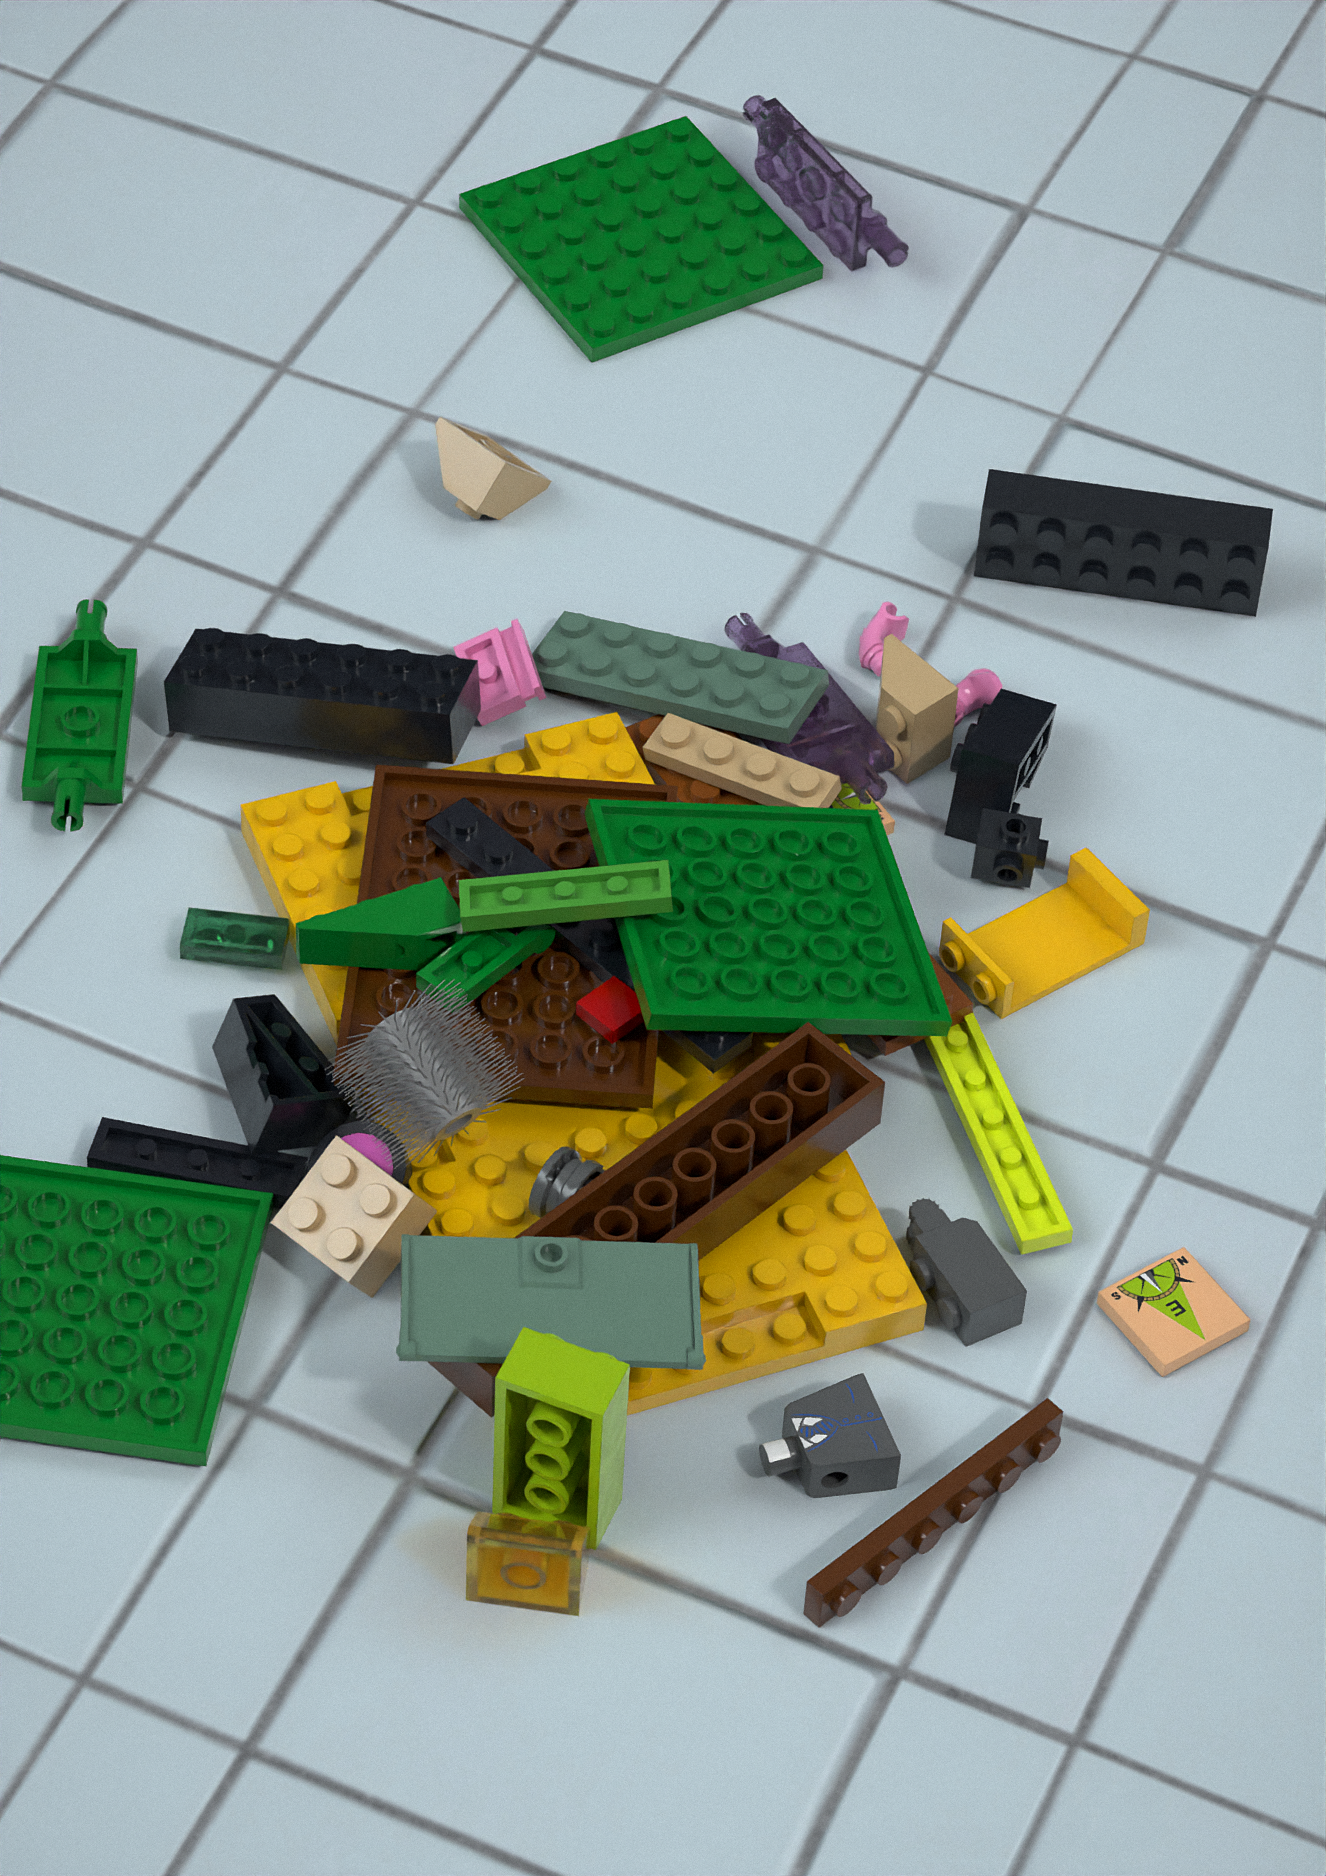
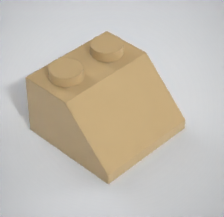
[874,634,959,784]

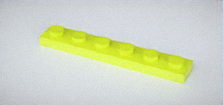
[924,1013,1073,1255]

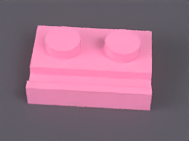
[453,619,546,726]

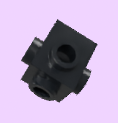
[970,808,1049,888]

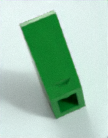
[296,877,466,971]

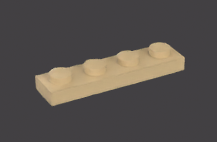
[643,713,841,808]

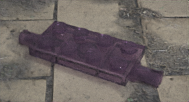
[742,95,909,272]
[724,613,894,804]

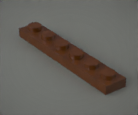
[803,1398,1064,1628]

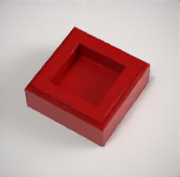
[576,976,644,1044]

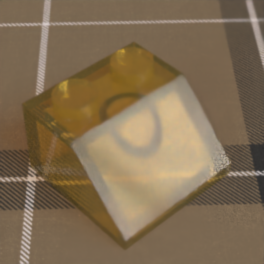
[466,1512,591,1616]

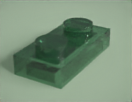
[180,907,290,970]

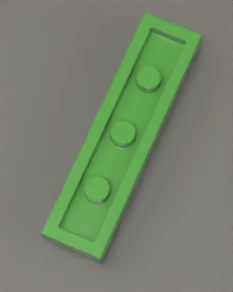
[459,860,673,932]

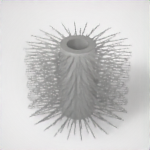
[325,979,524,1169]

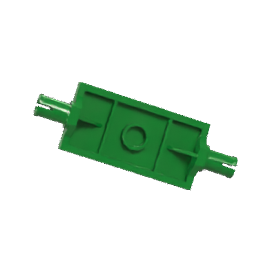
[21,599,138,832]

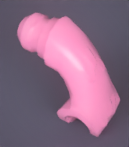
[859,601,909,677]
[954,668,1002,727]

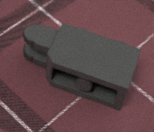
[906,1198,1027,1347]

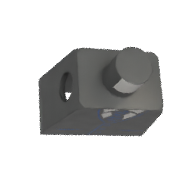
[759,1373,901,1498]

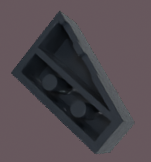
[212,994,357,1155]

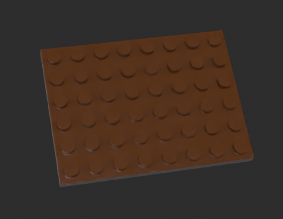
[333,765,678,1109]

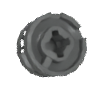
[529,1147,606,1218]

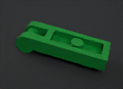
[416,924,556,1013]

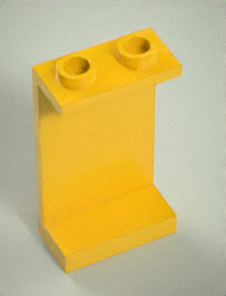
[939,847,1150,1019]

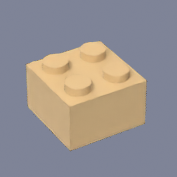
[271,1135,437,1298]

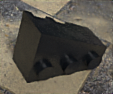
[944,688,1057,844]

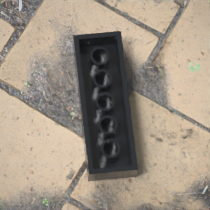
[974,469,1273,617]
[164,628,481,765]

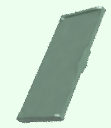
[396,1234,706,1370]

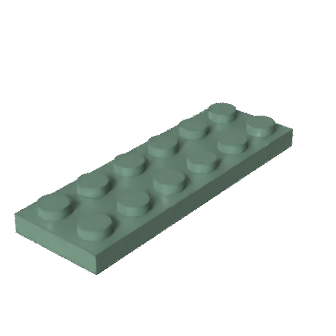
[532,611,829,744]

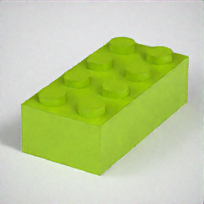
[492,1327,630,1550]

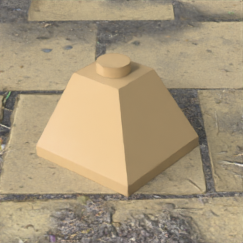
[435,417,552,520]

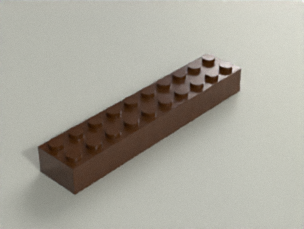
[427,1022,885,1418]

